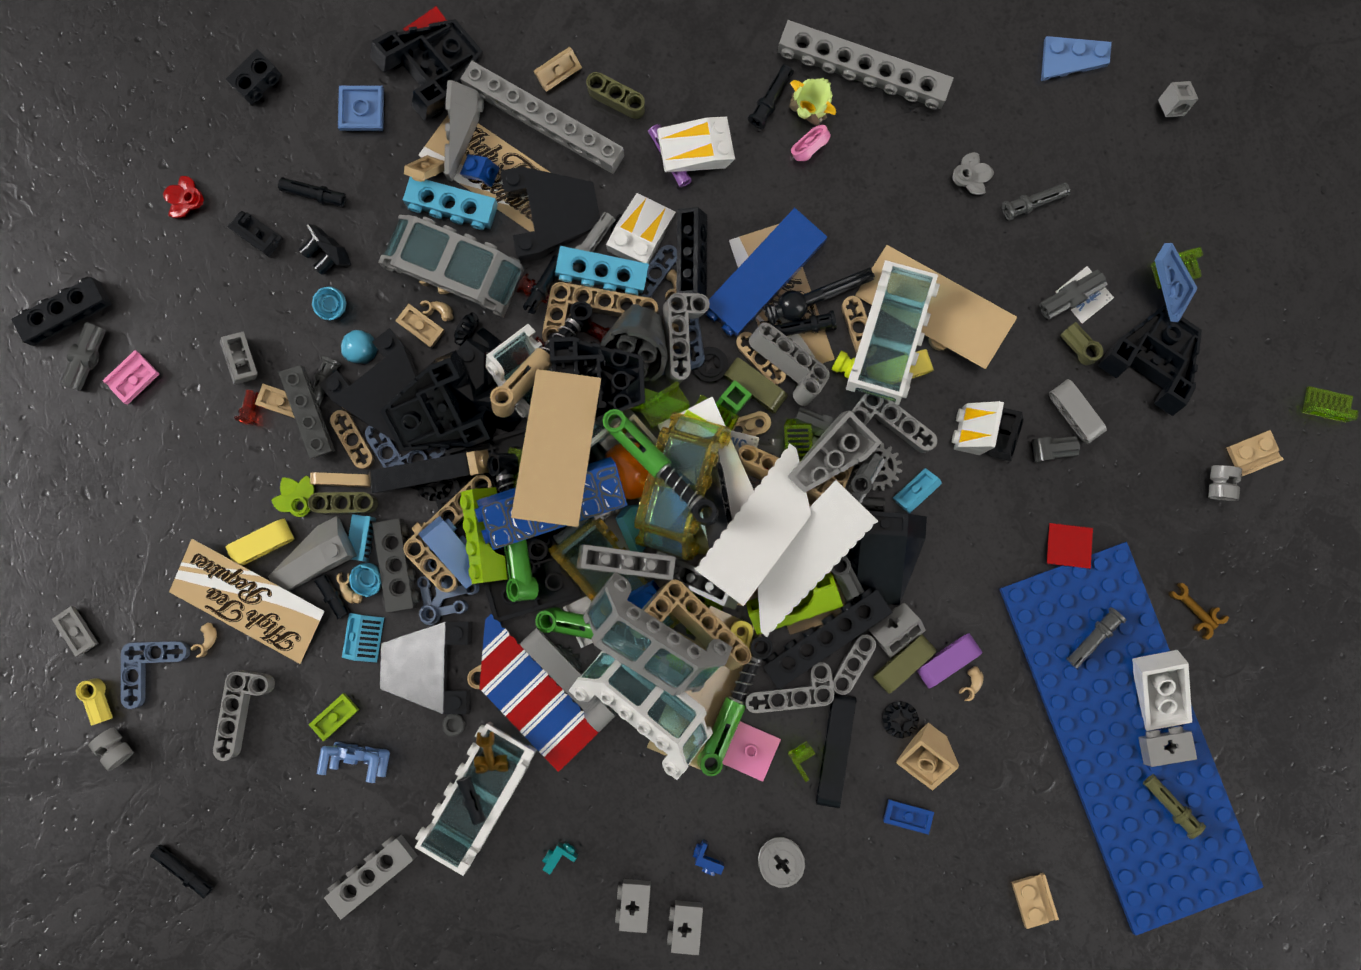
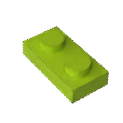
[308,693,360,741]

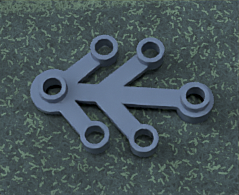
[417,559,479,625]

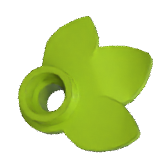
[271,476,315,517]

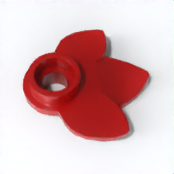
[163,176,204,218]

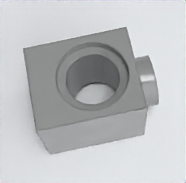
[1158,81,1198,117]

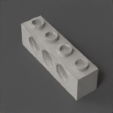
[577,544,676,580]
[324,834,418,920]

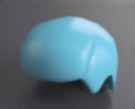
[312,287,347,320]
[341,330,378,364]
[349,563,382,597]

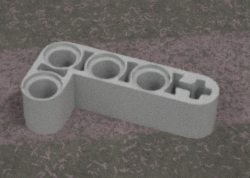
[663,293,710,384]
[749,323,830,406]
[851,390,937,453]
[744,662,834,713]
[213,671,275,761]

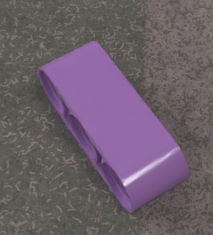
[916,633,983,689]

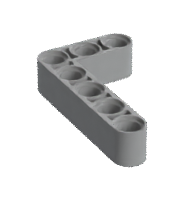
[520,628,616,732]

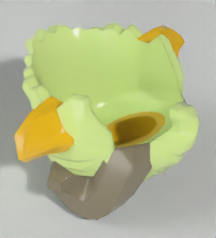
[789,78,836,126]

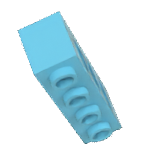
[403,176,498,230]
[555,246,649,296]

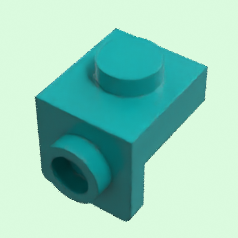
[542,842,578,875]

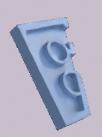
[1041,36,1111,81]
[1155,243,1197,322]

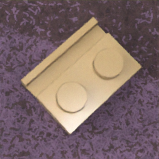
[1226,430,1284,477]
[1011,873,1059,929]

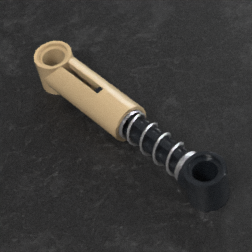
[490,301,593,417]

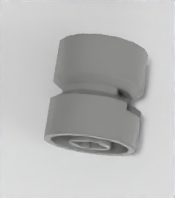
[1208,465,1242,501]
[88,727,134,771]

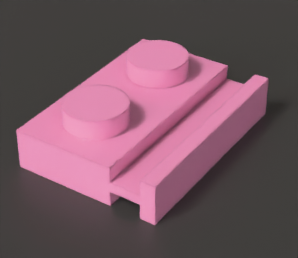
[103,350,160,405]

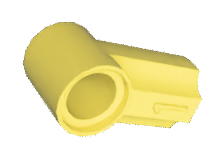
[76,678,113,726]

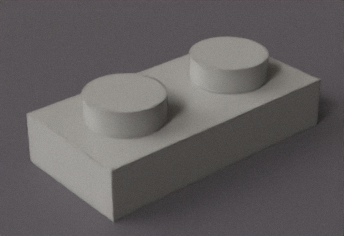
[52,606,99,657]

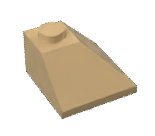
[896,723,959,791]

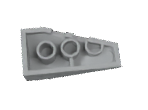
[444,80,484,182]
[788,410,882,493]
[268,516,357,591]

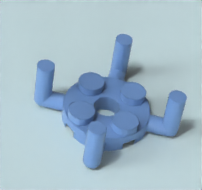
[316,741,390,783]

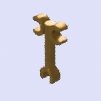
[1169,583,1229,640]
[474,732,508,773]

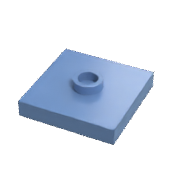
[338,86,384,131]

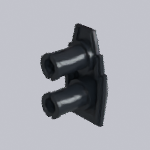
[299,224,351,275]

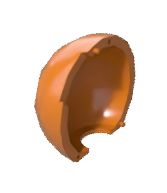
[605,442,658,500]

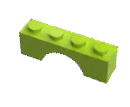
[460,487,508,584]
[746,572,843,635]

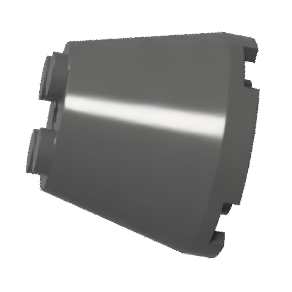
[601,304,667,382]

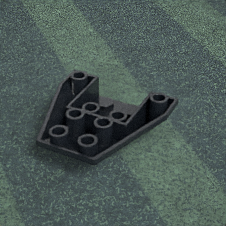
[843,511,927,605]

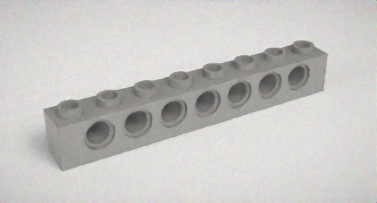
[777,20,954,109]
[460,61,624,174]

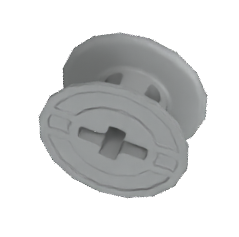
[758,837,805,888]

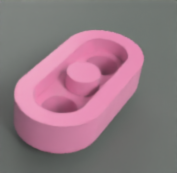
[791,125,831,161]

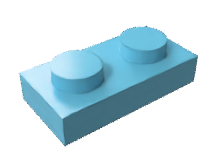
[893,468,942,514]

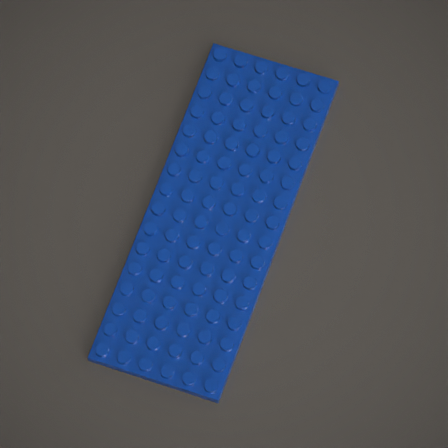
[999,542,1264,936]

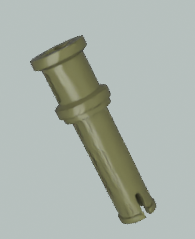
[1143,774,1206,839]

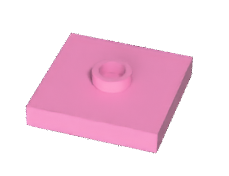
[723,721,781,781]

